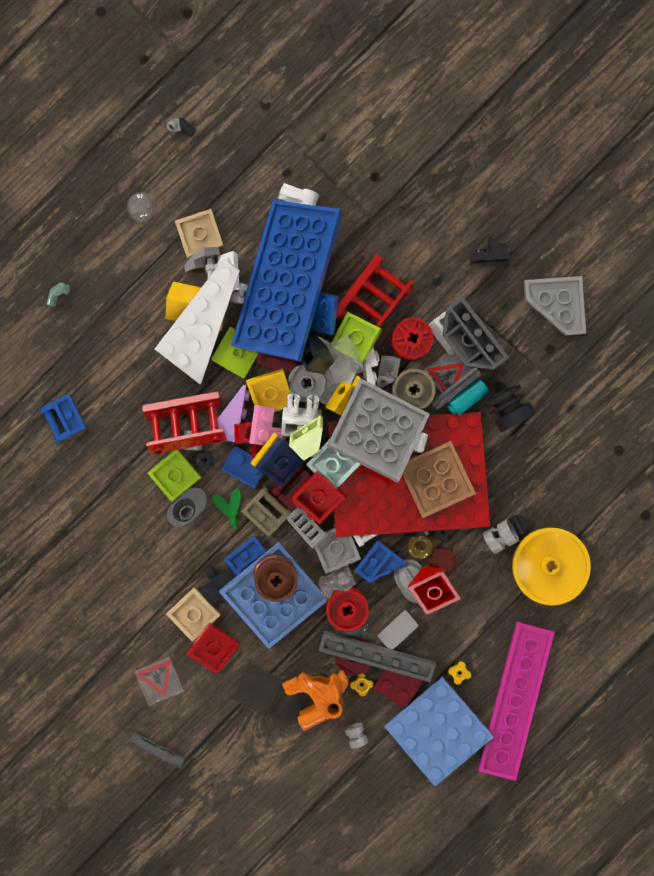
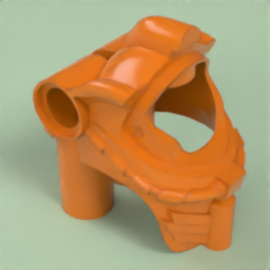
[282,670,348,731]

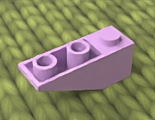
[217,385,250,442]

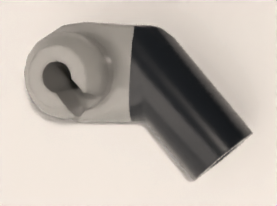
[167,118,196,137]

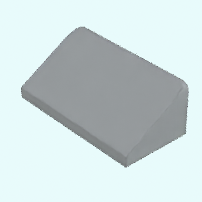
[377,610,419,650]

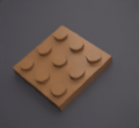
[402,441,476,518]

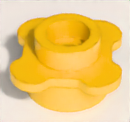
[448,662,471,685]
[350,673,373,696]

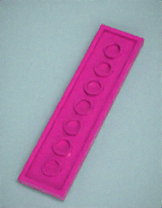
[478,621,555,781]

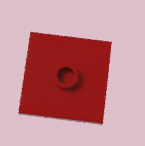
[186,622,240,674]

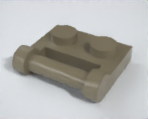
[241,486,292,537]

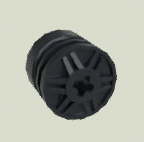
[484,384,536,432]

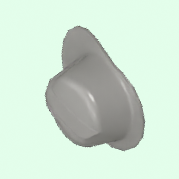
[394,559,422,603]

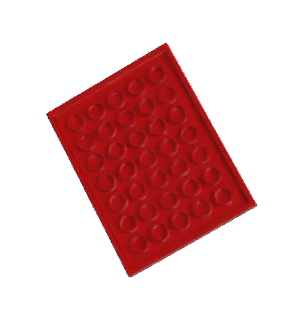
[328,412,490,537]

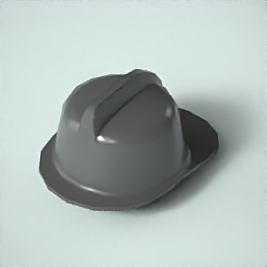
[167,487,207,527]

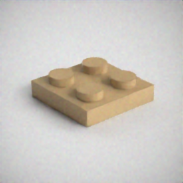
[175,209,224,258]
[166,587,221,642]

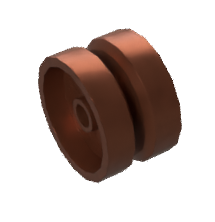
[253,553,298,602]

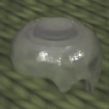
[127,192,158,222]

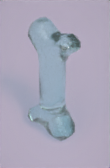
[335,622,369,638]

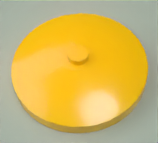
[512,527,591,605]

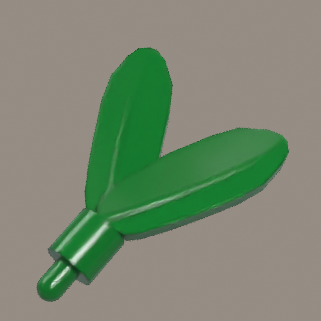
[212,488,241,530]

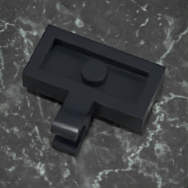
[200,564,236,605]

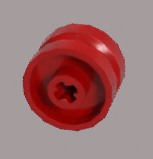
[326,586,369,632]

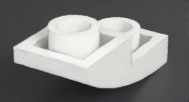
[363,348,379,386]

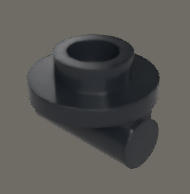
[509,515,527,536]

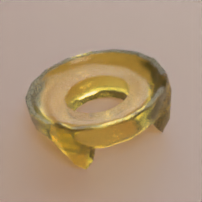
[408,536,433,559]

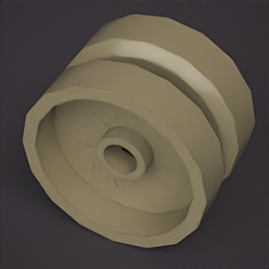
[392,369,435,410]

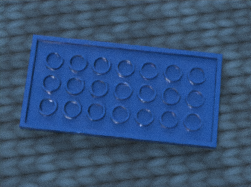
[231,200,343,362]

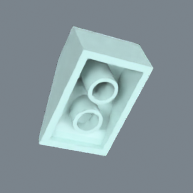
[306,439,361,487]

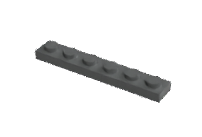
[318,631,436,682]

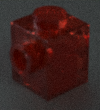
[428,547,456,576]

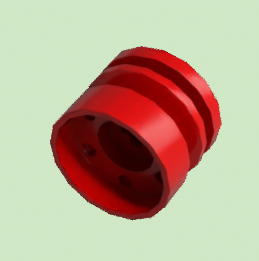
[391,318,433,361]

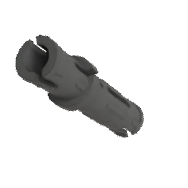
[129,732,185,769]

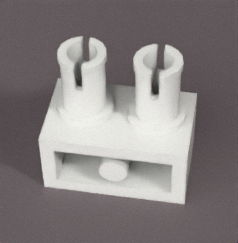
[281,394,322,436]

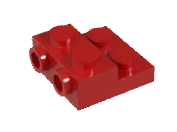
[291,470,346,524]

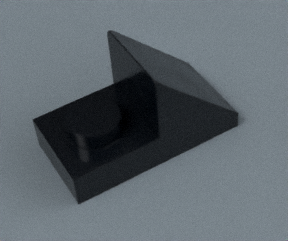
[470,237,511,263]

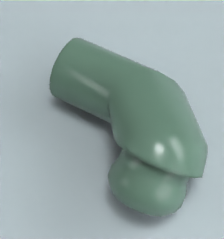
[46,283,70,307]

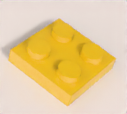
[246,369,294,412]

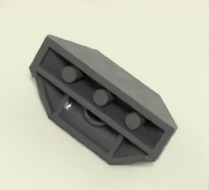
[442,296,509,370]

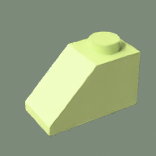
[289,415,323,460]

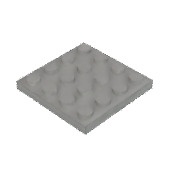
[326,378,430,483]

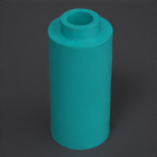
[447,378,490,416]

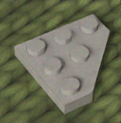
[523,276,586,336]

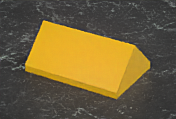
[165,282,225,331]

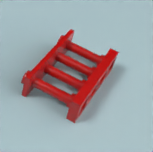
[336,254,413,327]
[142,391,227,455]

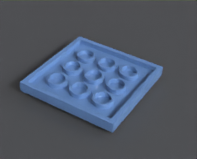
[219,542,328,649]
[384,676,493,786]

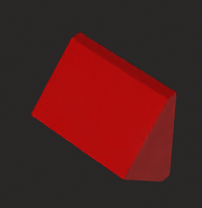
[408,566,461,615]

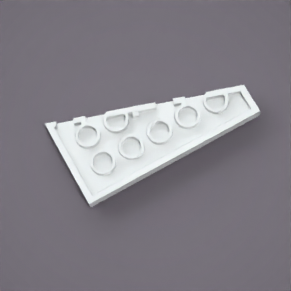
[155,258,240,385]

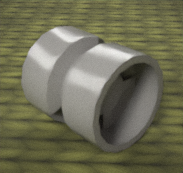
[483,519,519,554]

